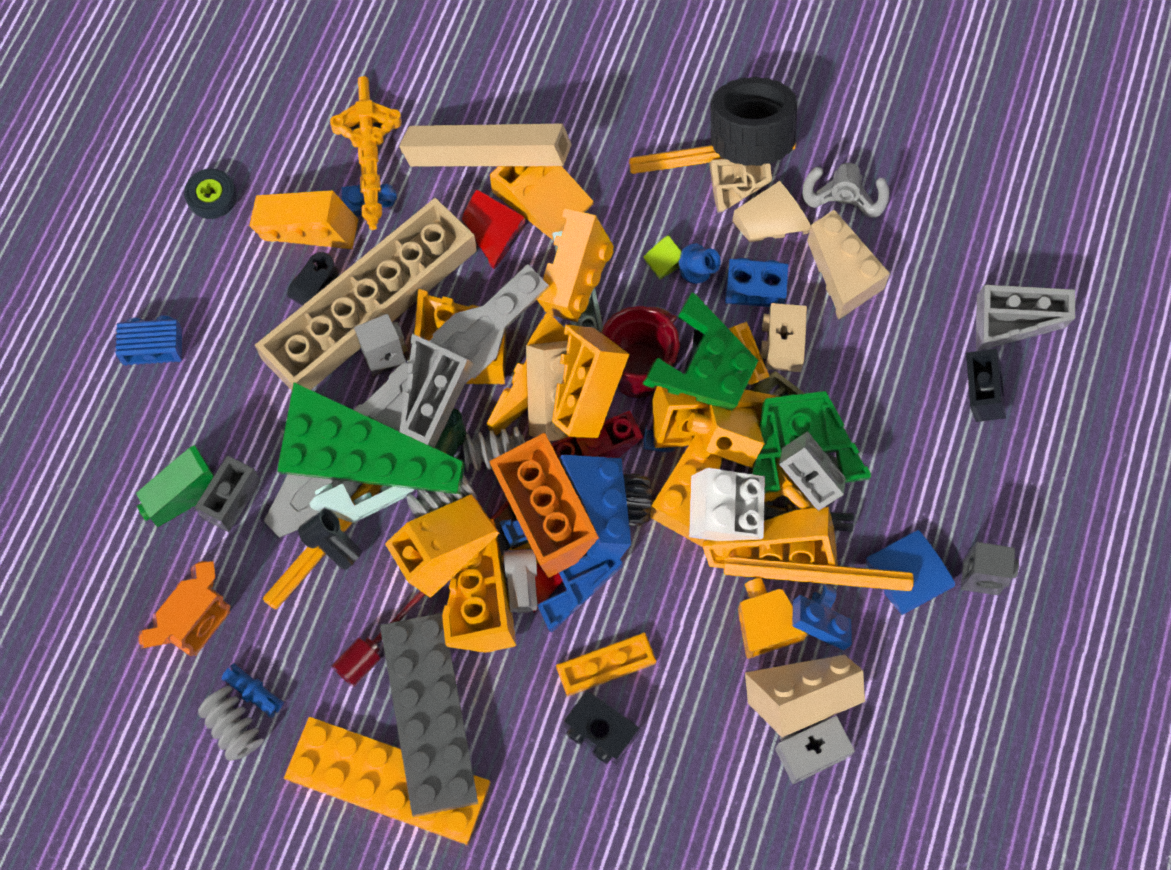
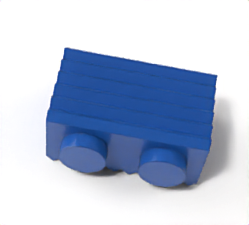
[115,316,183,366]

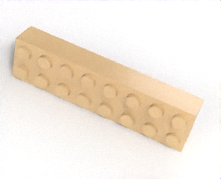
[255,198,477,391]

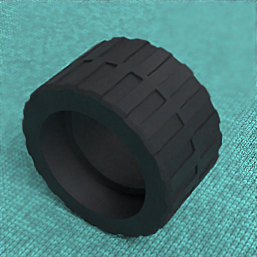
[711,77,798,166]

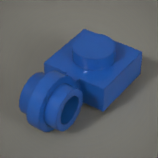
[341,184,397,216]

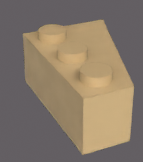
[807,210,890,320]
[526,340,568,441]
[745,655,865,737]

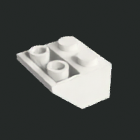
[689,468,765,541]

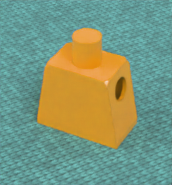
[687,404,764,468]
[738,578,807,659]

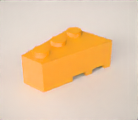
[249,190,359,249]
[552,324,629,438]

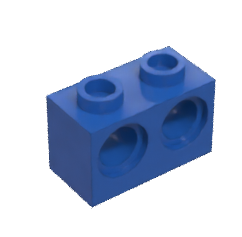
[725,258,788,307]

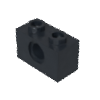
[966,348,1006,422]
[564,690,640,765]

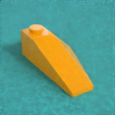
[653,386,781,448]

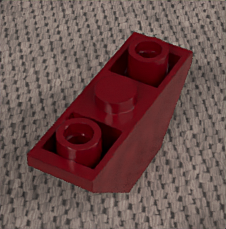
[551,410,643,459]

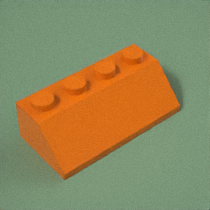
[489,432,599,578]

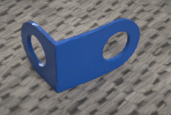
[643,425,678,453]

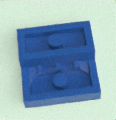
[866,530,955,615]

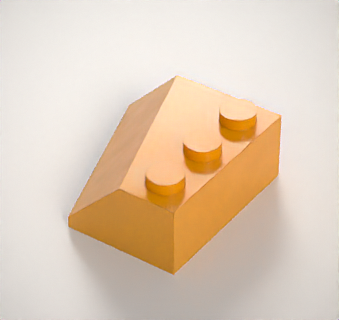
[414,289,506,384]

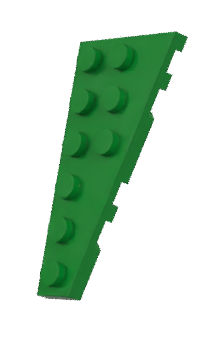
[277,382,465,494]

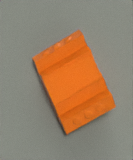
[138,561,230,656]

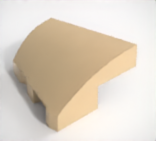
[709,159,772,213]
[732,181,811,242]

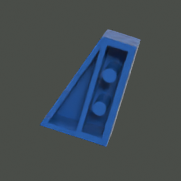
[559,455,631,560]

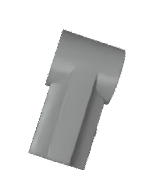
[503,549,537,613]

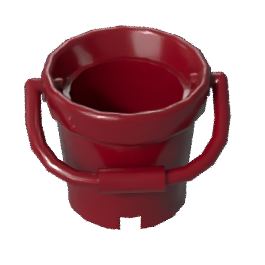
[600,306,680,398]

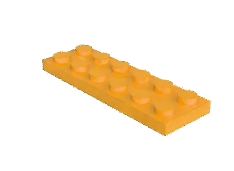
[284,717,491,846]

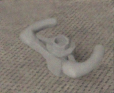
[802,163,889,218]

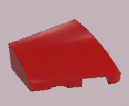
[462,190,525,269]

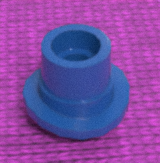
[679,243,721,284]

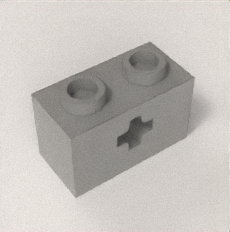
[354,314,408,376]
[775,716,855,784]

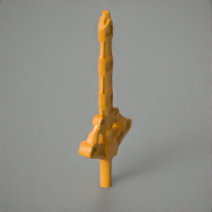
[330,76,402,230]

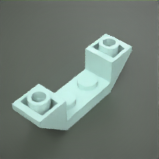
[309,483,414,523]

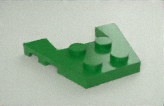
[642,292,759,411]
[752,391,871,493]

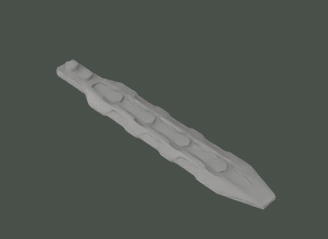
[264,264,549,538]

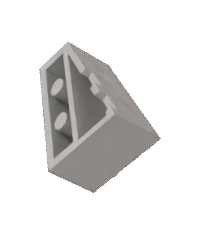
[976,285,1075,351]
[400,334,474,448]

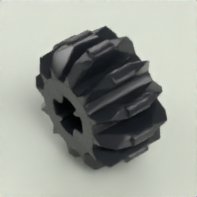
[623,473,653,527]

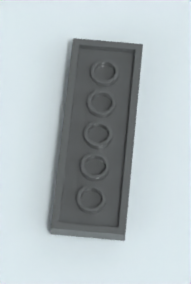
[380,613,479,818]

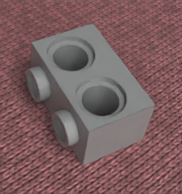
[779,431,846,511]

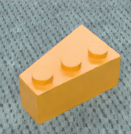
[537,208,614,322]
[650,433,722,547]

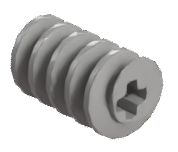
[463,427,525,472]
[406,474,477,518]
[198,686,264,761]

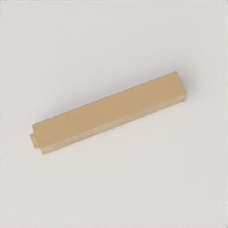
[399,124,572,167]

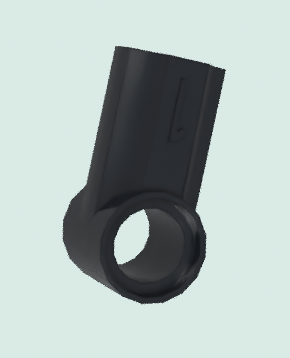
[298,509,362,570]

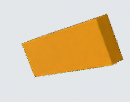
[556,632,656,697]

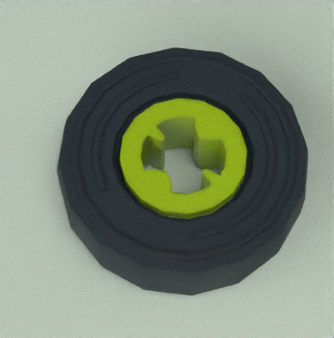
[184,169,237,219]

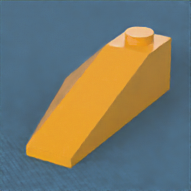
[487,313,569,436]
[702,507,838,568]
[442,519,517,653]

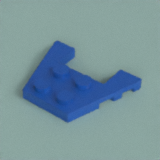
[499,519,623,632]

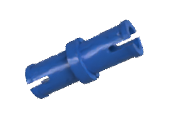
[222,663,284,718]

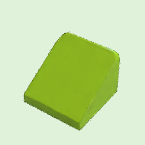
[643,235,681,280]

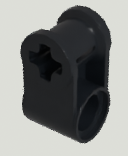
[287,252,339,306]

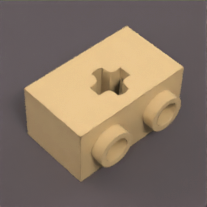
[760,303,807,372]

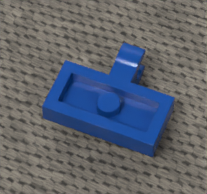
[792,584,852,651]

